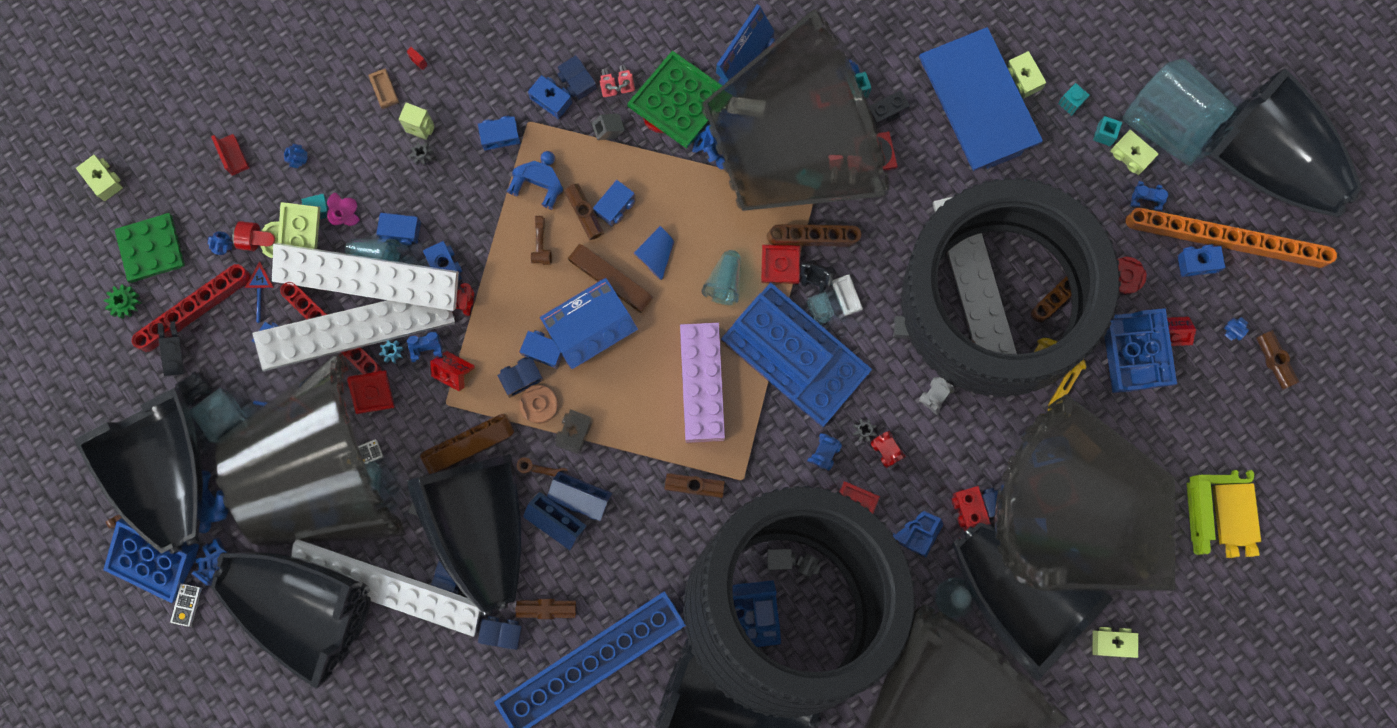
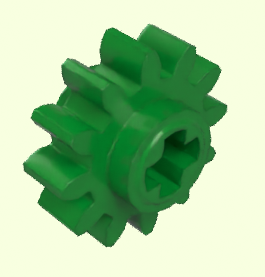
[104,284,141,319]

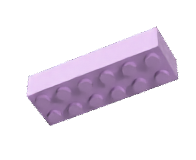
[680,323,725,443]

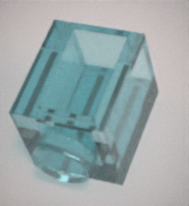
[806,292,834,324]

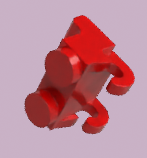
[456,283,475,316]
[870,431,906,468]

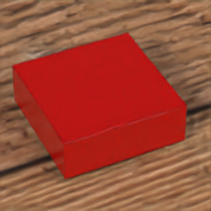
[407,47,428,70]

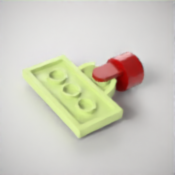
[233,202,320,258]

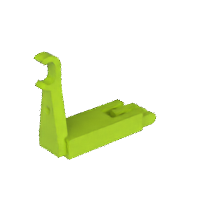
[1187,470,1254,555]

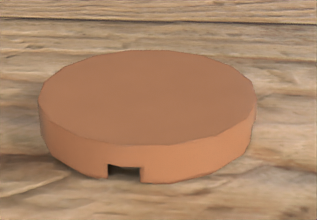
[519,385,558,424]

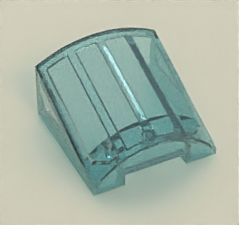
[1122,58,1237,166]

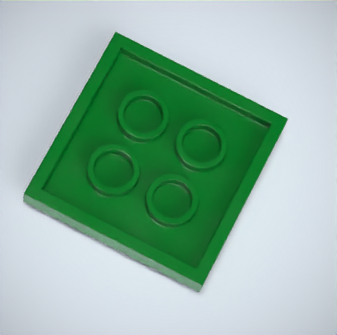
[114,213,185,283]

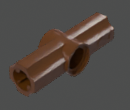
[564,183,604,240]
[1256,330,1299,390]
[664,473,725,498]
[515,599,577,619]

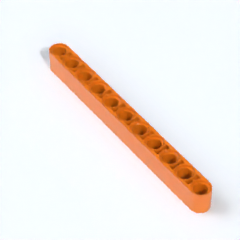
[1126,208,1337,268]

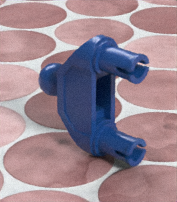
[507,151,563,210]
[199,471,230,533]

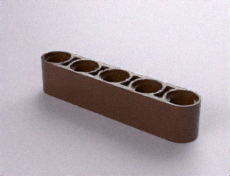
[767,224,862,247]
[568,244,653,313]
[1031,276,1071,322]
[420,414,514,474]

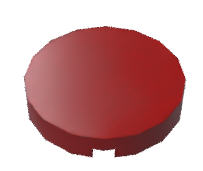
[1117,256,1147,295]

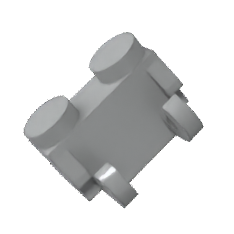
[919,377,955,415]

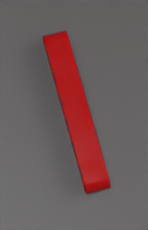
[132,264,251,352]
[280,282,382,374]

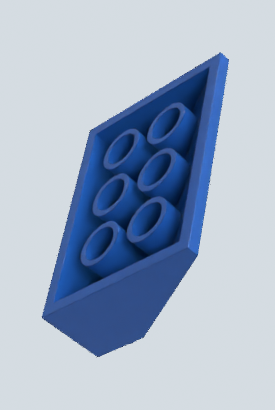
[104,518,199,603]

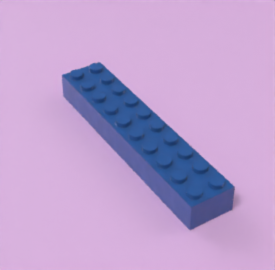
[494,591,686,728]

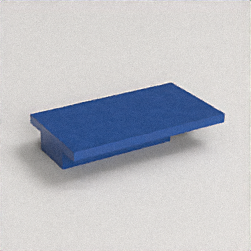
[919,27,1043,171]
[721,282,872,427]

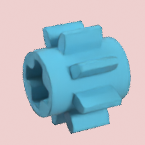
[379,340,404,364]

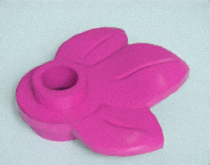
[327,192,360,226]

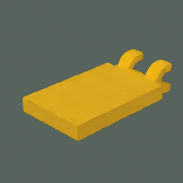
[1212,483,1261,558]

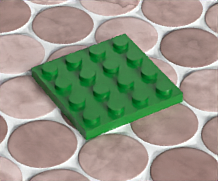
[627,51,731,149]

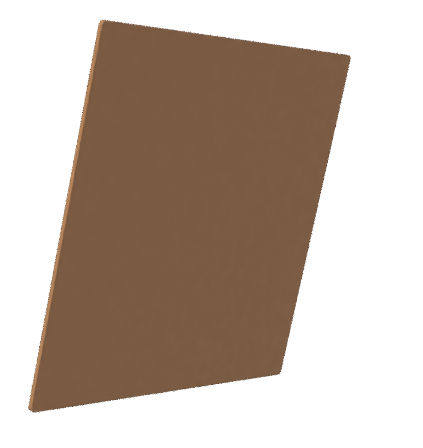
[446,122,815,480]

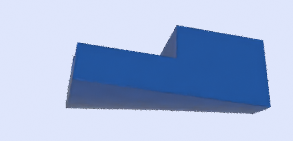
[634,226,674,280]
[893,511,944,558]

